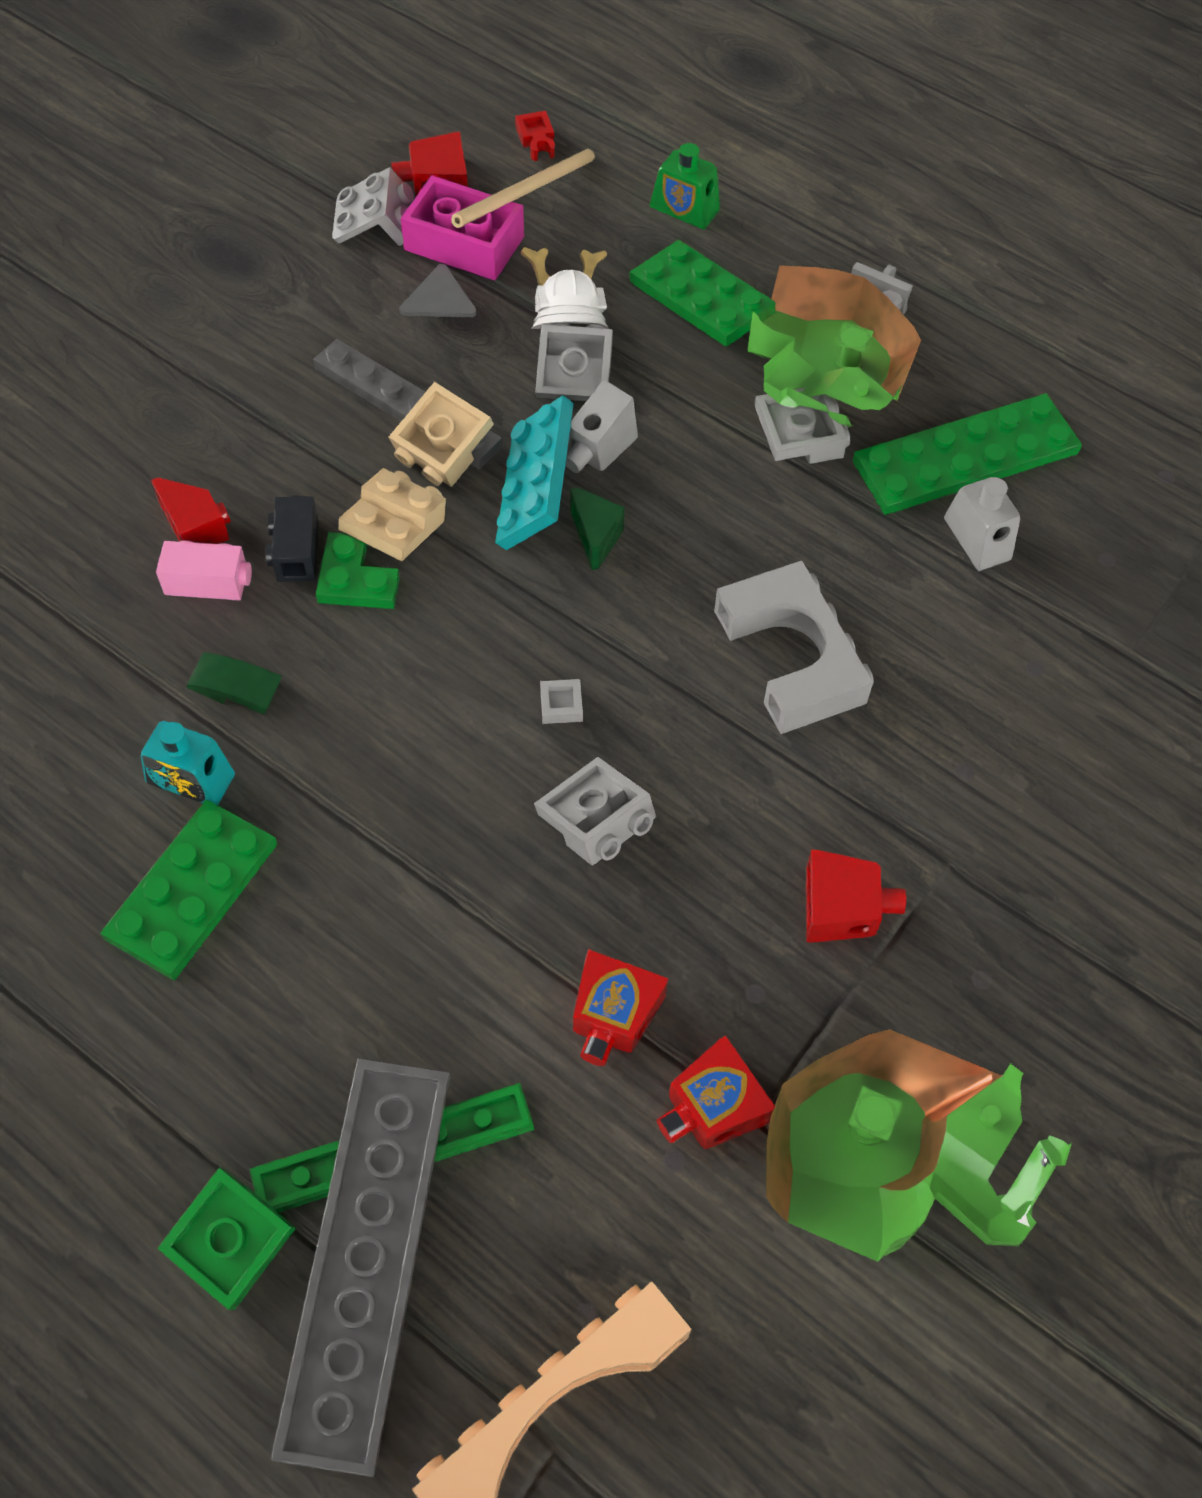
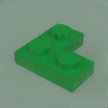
[316,532,400,609]

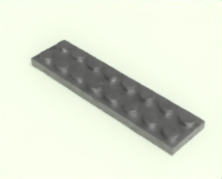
[271,1059,450,1477]

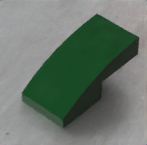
[186,652,282,715]

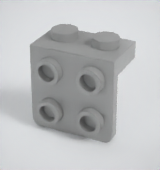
[332,167,414,246]

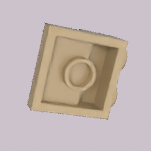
[389,382,494,487]
[339,468,446,561]

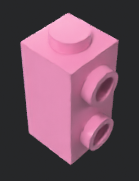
[156,541,252,600]

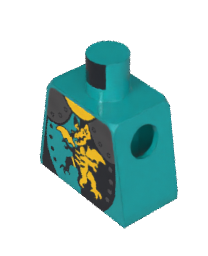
[140,721,235,805]

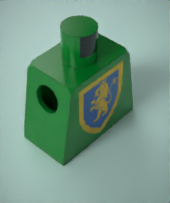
[650,143,720,230]

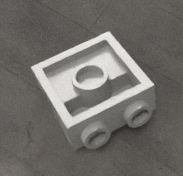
[535,323,613,401]
[755,387,850,464]
[534,757,656,866]

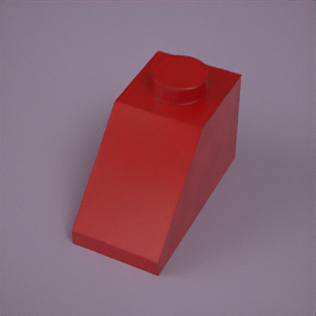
[151,477,231,544]

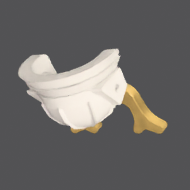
[521,247,609,329]

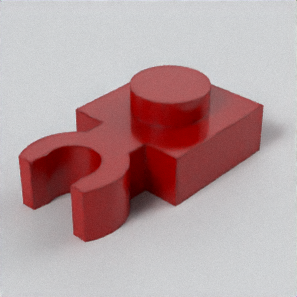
[515,111,555,161]

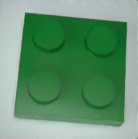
[157,1168,296,1310]

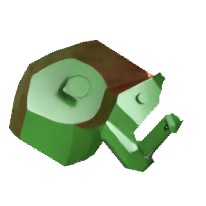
[747,266,921,427]
[766,1029,1072,1262]

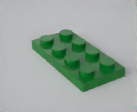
[630,239,776,347]
[100,799,278,981]

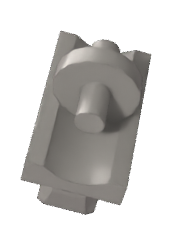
[851,262,913,315]

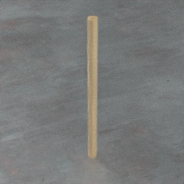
[451,149,594,228]

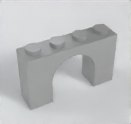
[714,561,874,734]

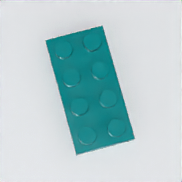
[495,395,574,550]

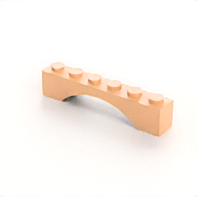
[412,1281,691,1498]

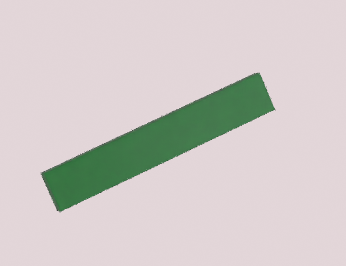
[249,1083,534,1213]

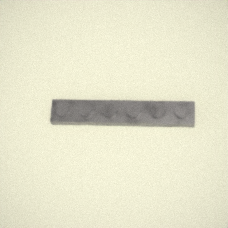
[313,338,503,469]

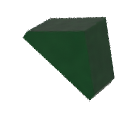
[570,487,625,570]

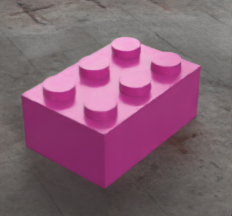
[401,176,524,280]

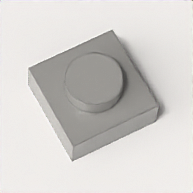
[540,679,583,724]

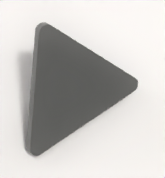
[399,264,476,319]

